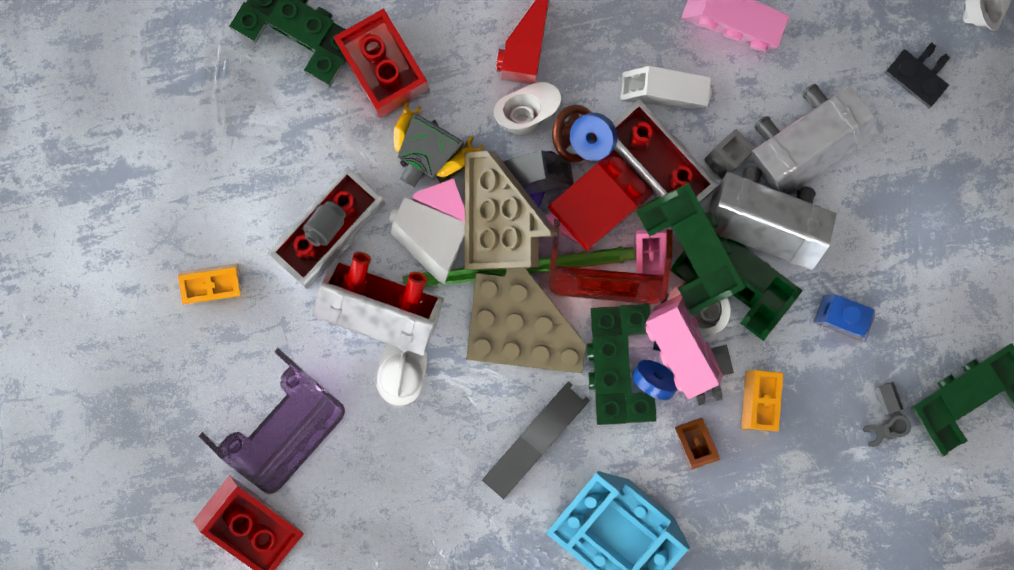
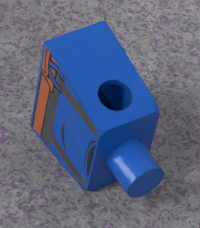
[813,295,875,343]

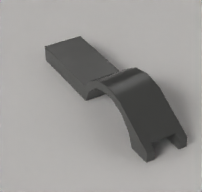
[482,381,590,500]

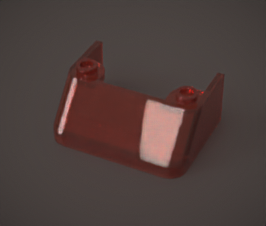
[548,219,673,304]

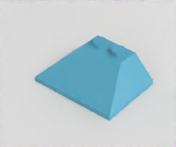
[546,471,690,570]

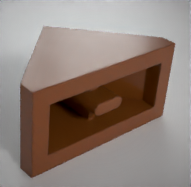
[675,418,720,470]

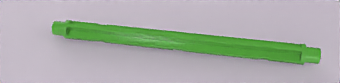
[403,246,635,287]

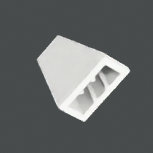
[620,66,712,109]
[389,197,465,284]

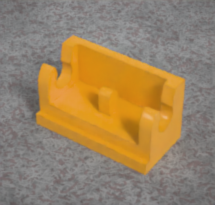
[178,263,242,305]
[741,370,783,432]

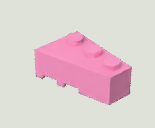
[681,0,789,52]
[646,294,723,399]

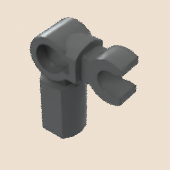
[863,381,911,447]

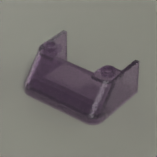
[199,348,345,494]

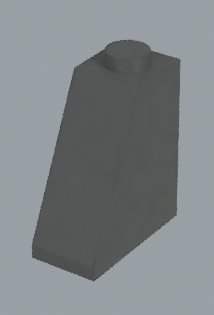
[503,150,574,194]

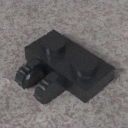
[885,42,951,109]

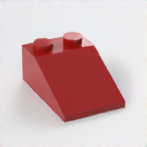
[496,0,549,85]
[333,8,430,118]
[547,150,653,251]
[193,475,304,570]

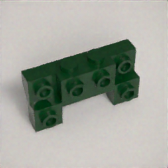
[229,0,346,87]
[635,182,746,315]
[670,234,803,341]
[587,304,656,425]
[910,343,1014,457]

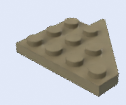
[465,151,558,270]
[466,268,586,373]

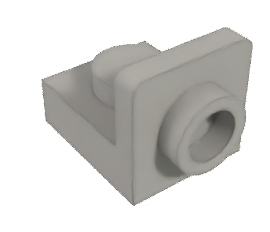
[704,129,755,179]

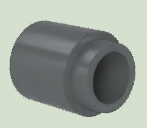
[303,201,346,246]

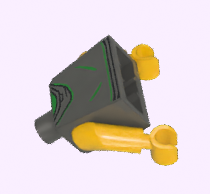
[394,101,483,188]

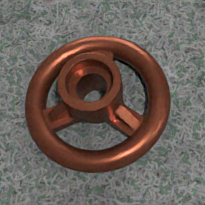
[552,104,597,163]

